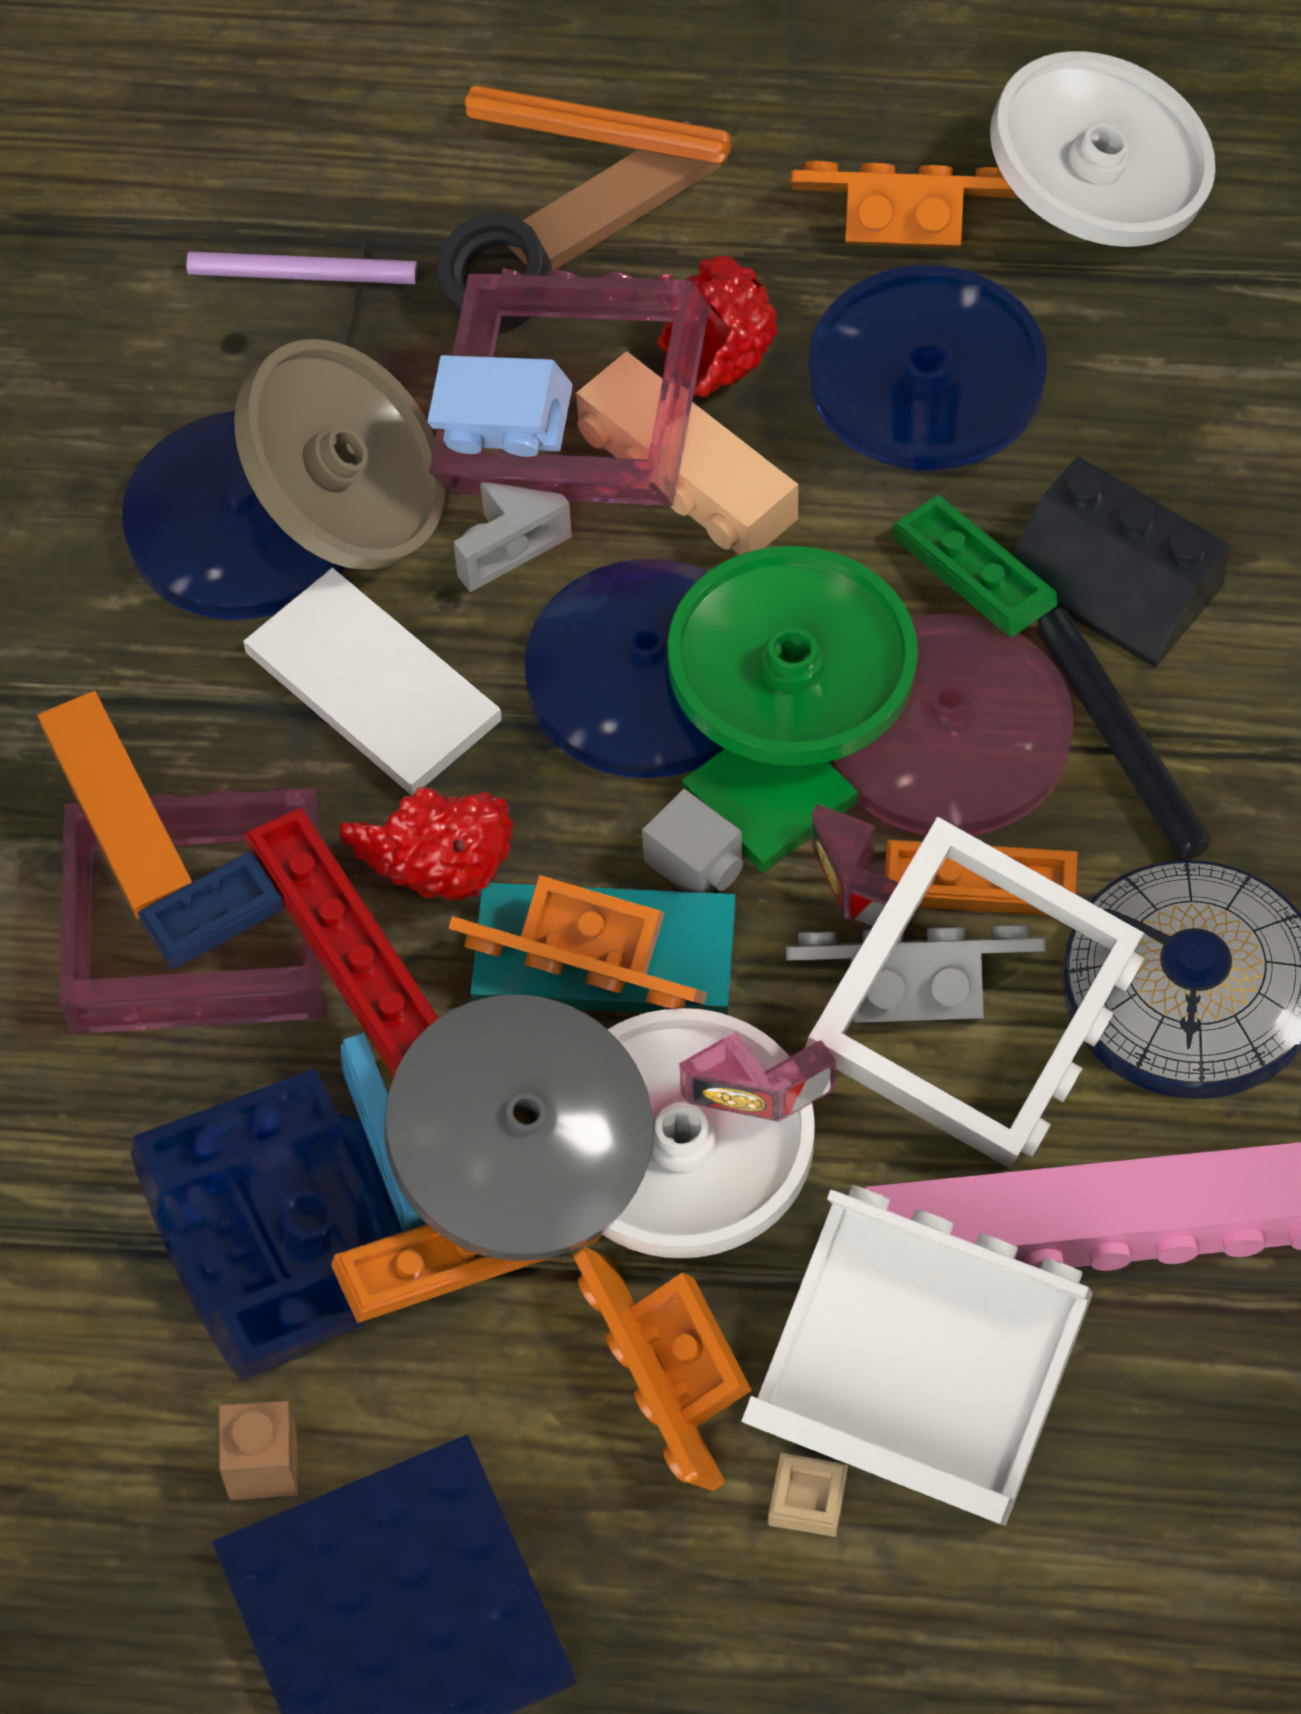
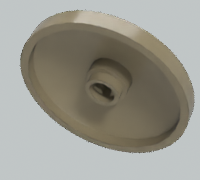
[234,339,445,570]

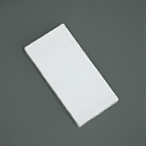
[243,568,502,796]

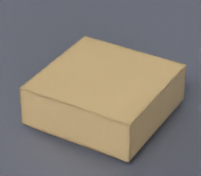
[768,1453,848,1537]

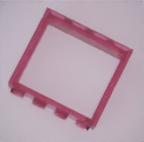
[429,269,710,506]
[60,786,326,1034]

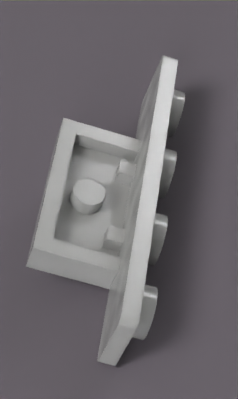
[785,924,1046,1023]

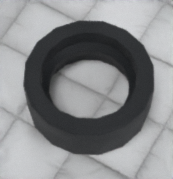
[437,212,553,331]

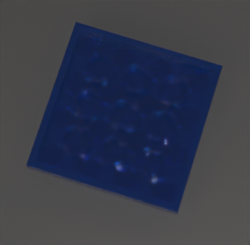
[212,1434,576,1714]

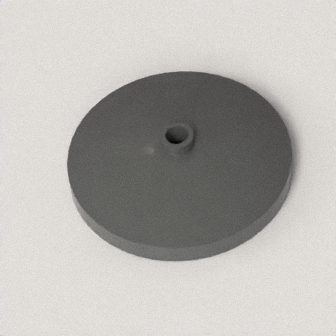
[384,995,654,1261]

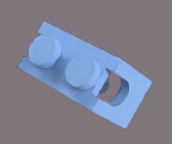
[427,355,573,457]

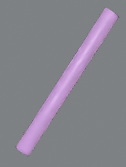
[187,251,418,284]

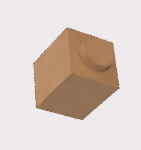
[219,1401,298,1500]

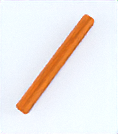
[464,85,731,165]

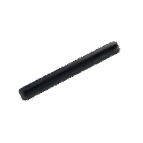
[1037,608,1210,860]

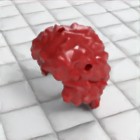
[658,255,777,397]
[339,786,514,901]

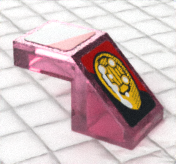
[811,804,913,940]
[679,1032,836,1122]

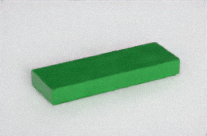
[892,494,1057,638]

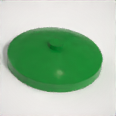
[668,546,918,766]

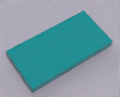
[471,883,736,1015]

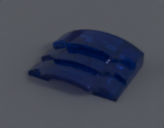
[130,1069,403,1381]

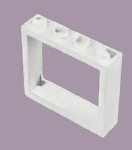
[804,817,1144,1169]

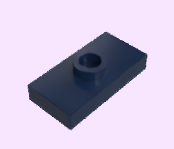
[138,851,284,970]

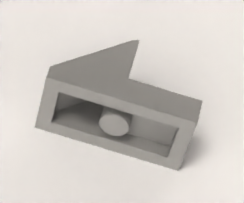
[453,482,572,592]

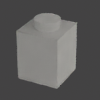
[642,789,743,893]

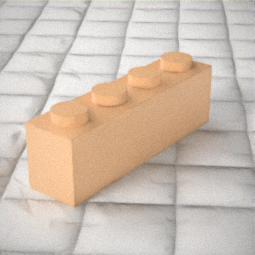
[576,351,798,555]

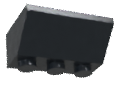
[1013,456,1230,668]

